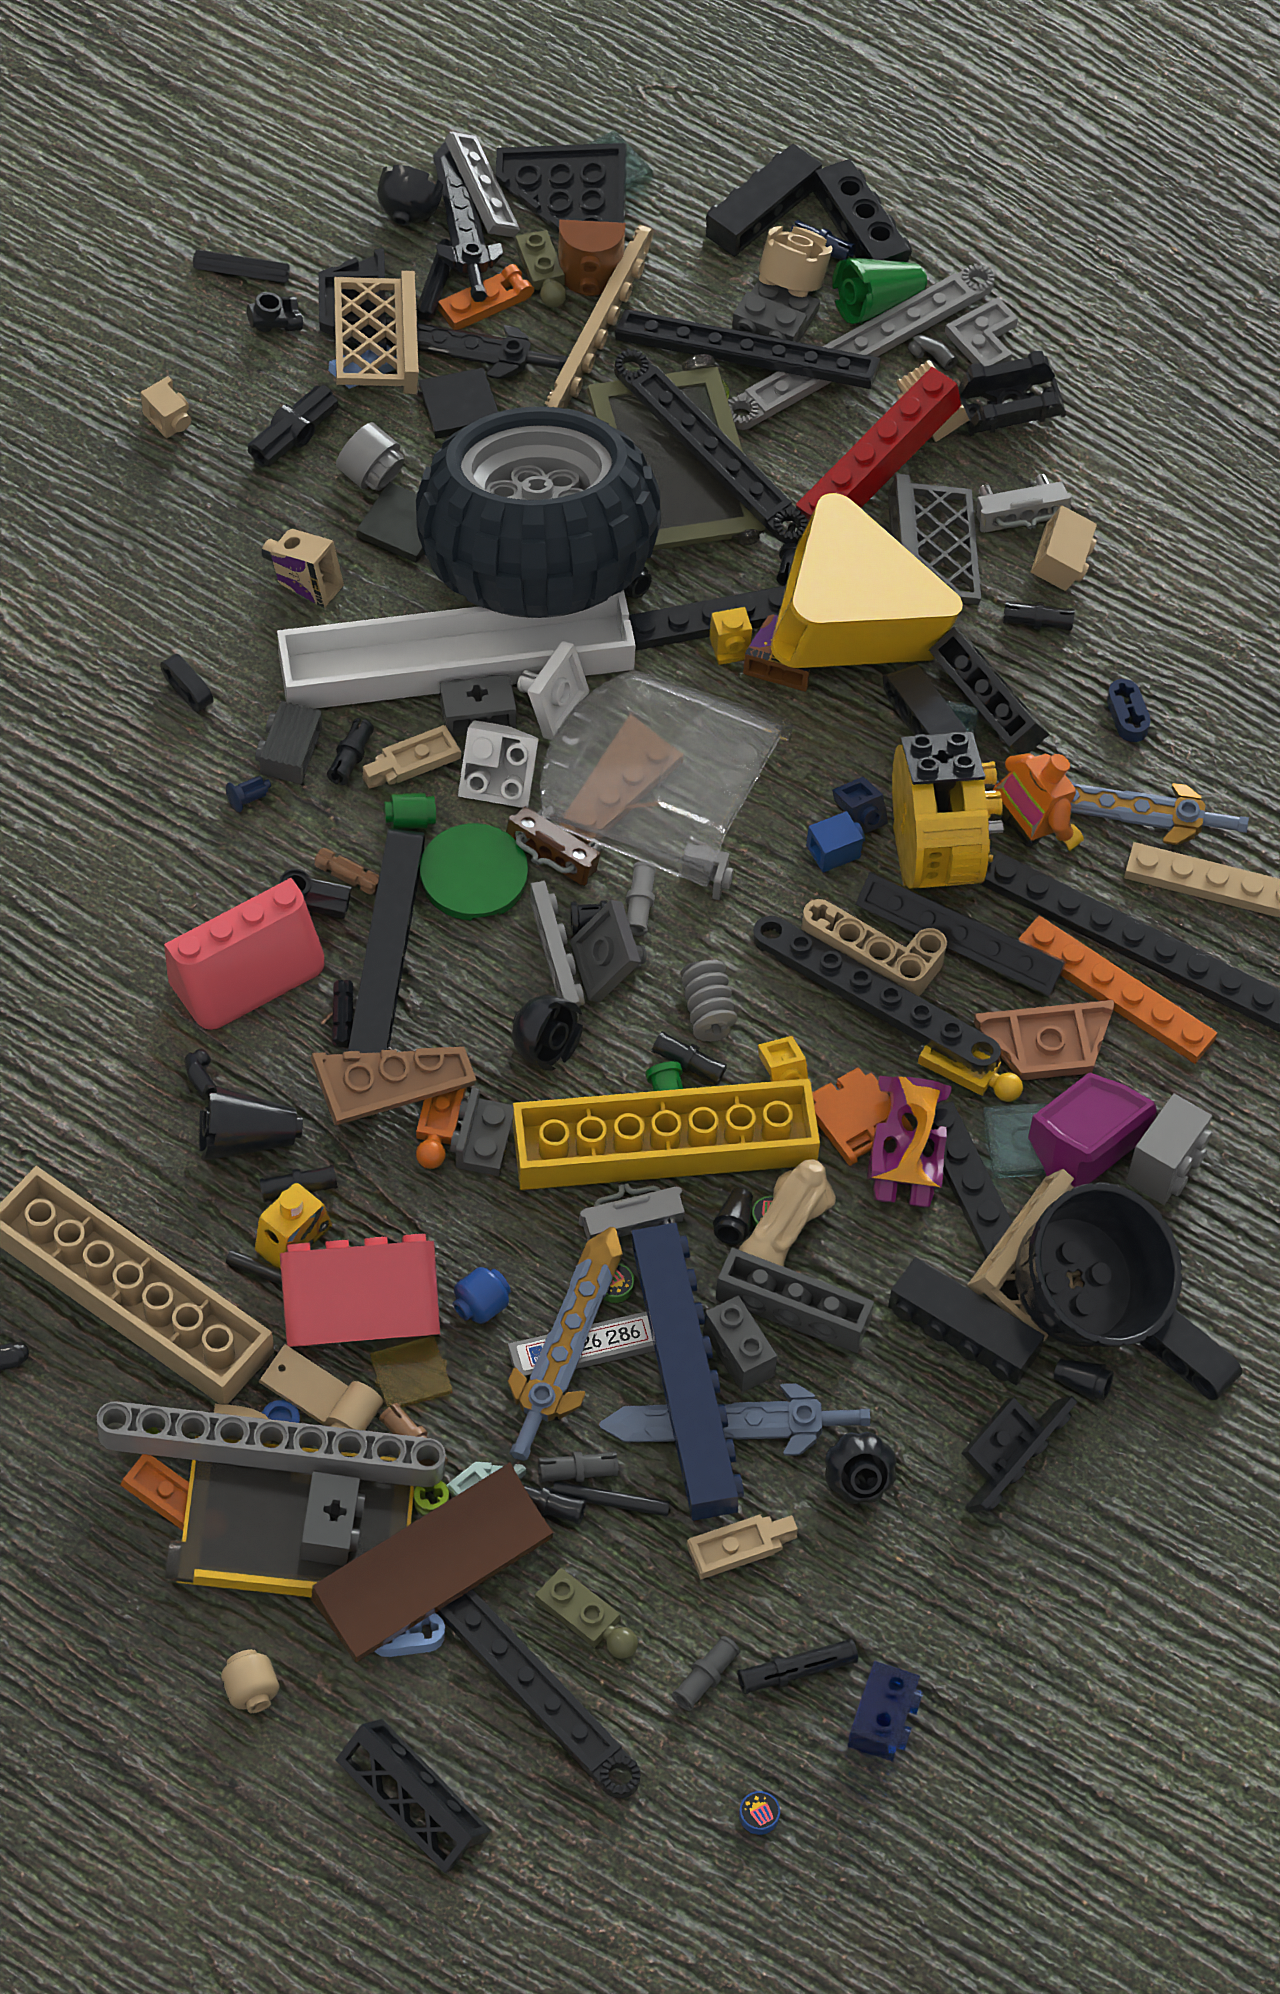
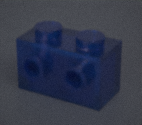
[847,1661,924,1762]

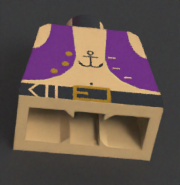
[261,529,344,608]

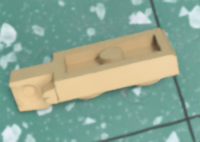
[362,725,461,789]
[687,1514,798,1579]

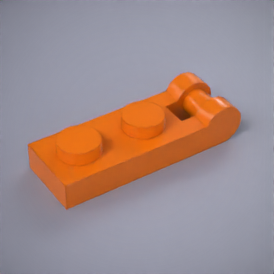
[438,264,534,330]

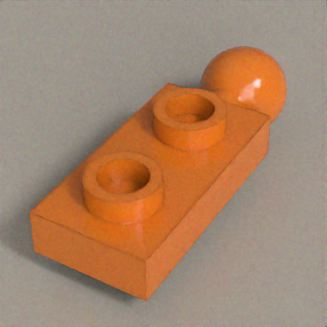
[416,1087,467,1169]
[120,1454,228,1541]

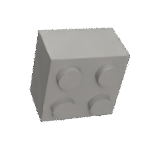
[1126,1093,1213,1205]

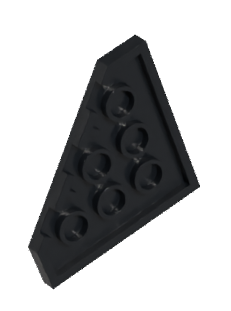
[496,143,627,234]

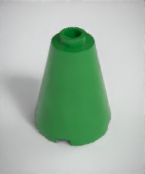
[832,258,927,324]

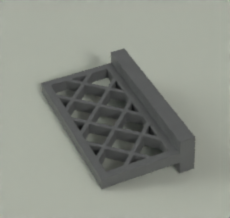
[888,474,981,605]

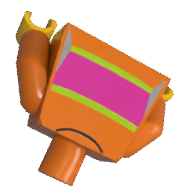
[993,753,1084,851]

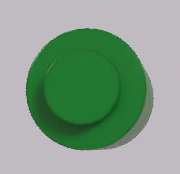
[383,793,436,829]

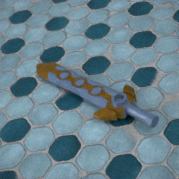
[1071,782,1249,845]
[508,1227,623,1461]

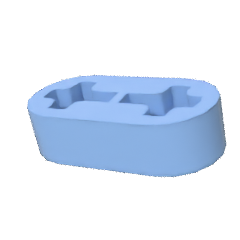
[374,1613,445,1657]

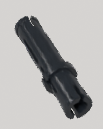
[737,1638,858,1695]

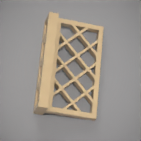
[334,271,419,394]
[967,1169,1084,1341]

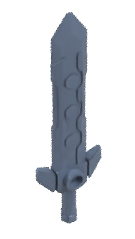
[599,1383,870,1456]

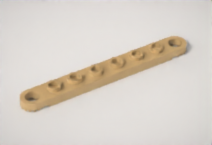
[545,225,654,409]

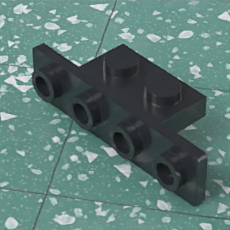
[961,1396,1077,1513]

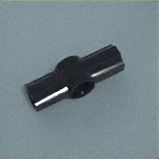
[247,385,338,468]

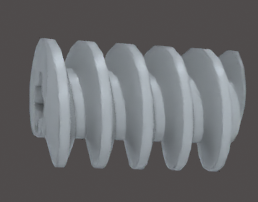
[680,960,737,1042]

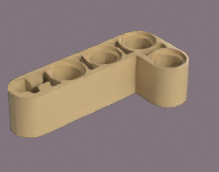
[801,899,947,996]

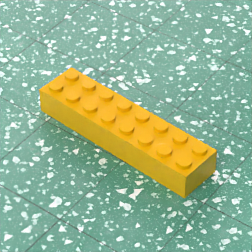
[513,1079,820,1190]

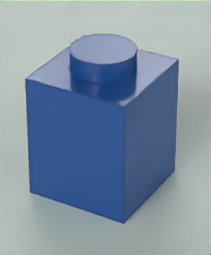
[806,811,865,873]

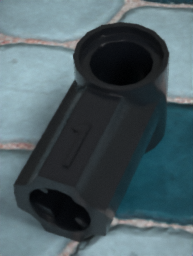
[279,869,352,919]

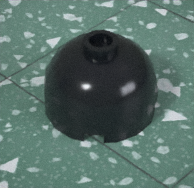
[377,165,444,226]
[512,995,583,1071]

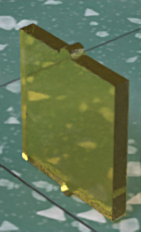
[370,1336,453,1410]

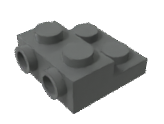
[732,280,820,342]

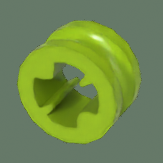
[414,1481,449,1516]

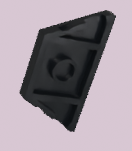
[318,248,387,352]

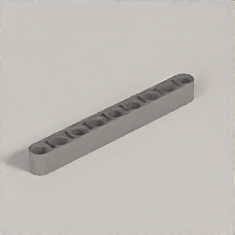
[97,1401,446,1487]

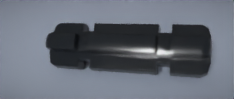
[332,980,353,1048]

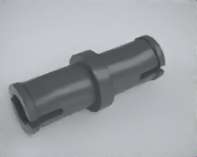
[538,1451,619,1483]
[672,1636,741,1711]

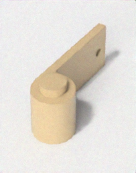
[259,1344,383,1431]

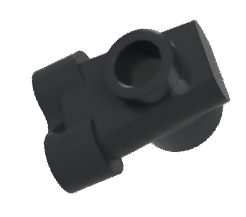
[246,292,303,332]

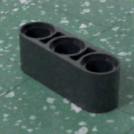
[1139,1309,1242,1401]

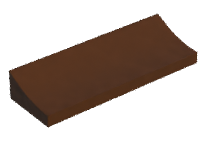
[311,1462,554,1662]

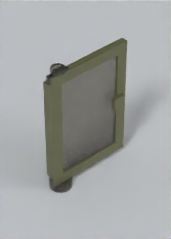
[587,354,766,550]

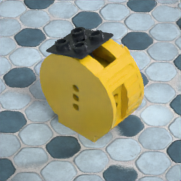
[892,732,1003,889]

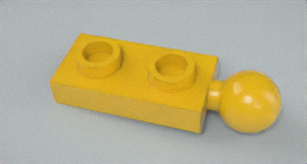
[918,1045,1023,1102]

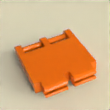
[812,1067,913,1166]

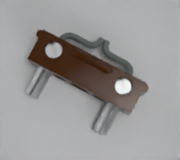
[506,806,604,886]

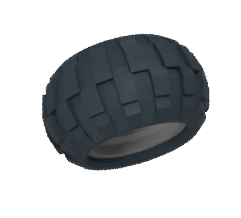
[416,407,661,618]

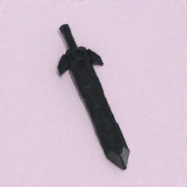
[433,142,503,302]
[386,316,569,379]

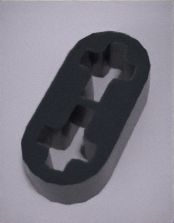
[160,653,214,712]

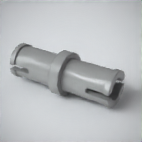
[626,861,656,936]

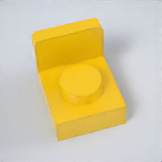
[758,1036,808,1082]

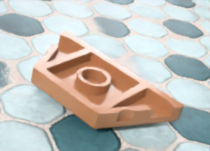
[974,1000,1114,1080]

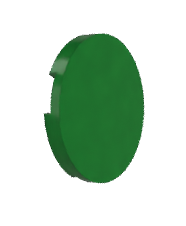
[420,823,528,921]

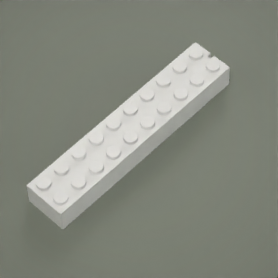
[277,590,636,709]

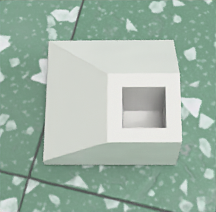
[458,720,539,808]

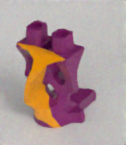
[867,1076,951,1208]

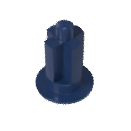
[226,776,271,813]

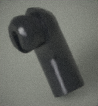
[184,1049,215,1097]
[0,1342,29,1371]

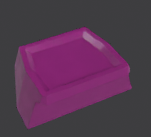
[1028,1072,1157,1188]

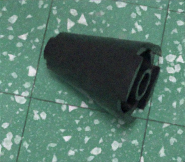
[199,1085,303,1160]

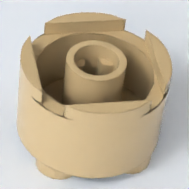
[759,226,832,297]

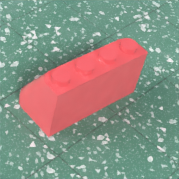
[164,878,325,1030]

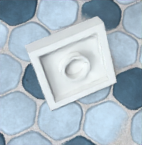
[517,641,590,741]

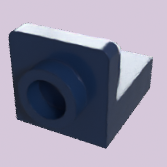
[832,777,888,834]

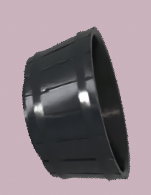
[1015,1183,1182,1347]

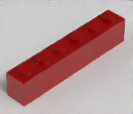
[795,366,962,524]

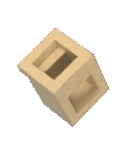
[141,376,191,439]

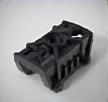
[958,351,1066,436]

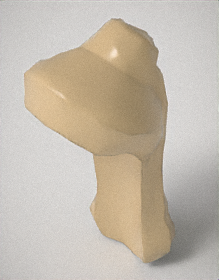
[739,1159,836,1267]

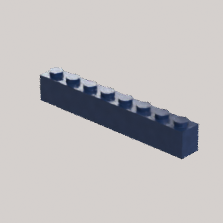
[632,1222,744,1521]

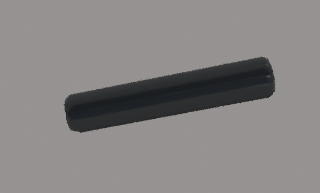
[416,239,452,321]
[193,249,290,283]

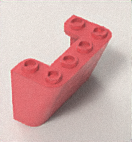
[280,1234,440,1347]

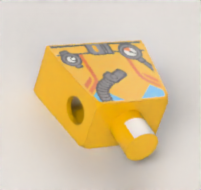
[255,1183,332,1268]

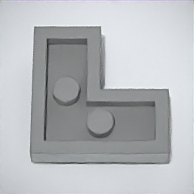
[945,297,1018,367]

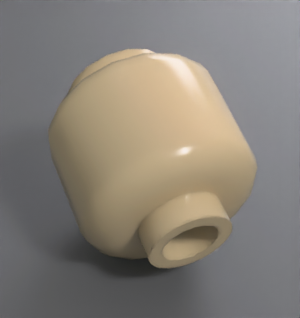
[221,1649,280,1713]

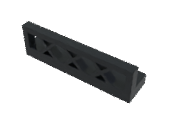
[335,1719,492,1873]

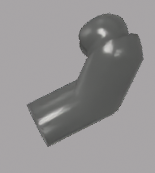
[908,334,958,370]

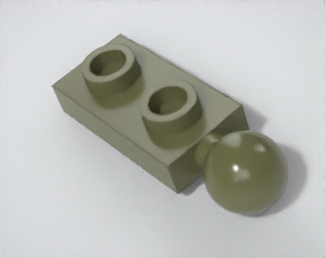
[515,230,566,308]
[535,1568,638,1659]

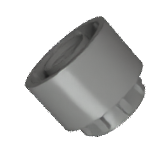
[336,422,404,491]

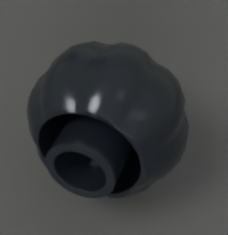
[825,1432,897,1504]

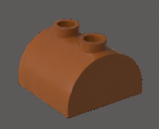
[558,220,626,296]

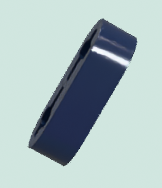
[1107,679,1151,742]

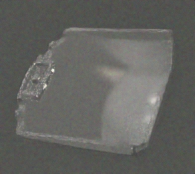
[540,670,793,887]

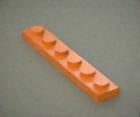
[1018,915,1218,1064]

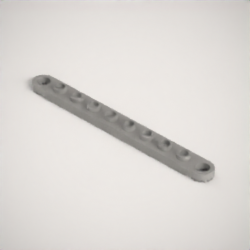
[728,264,995,430]

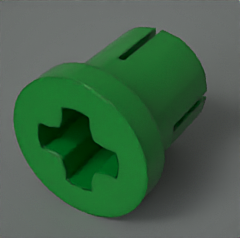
[645,1061,683,1091]

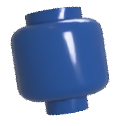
[453,1267,511,1324]

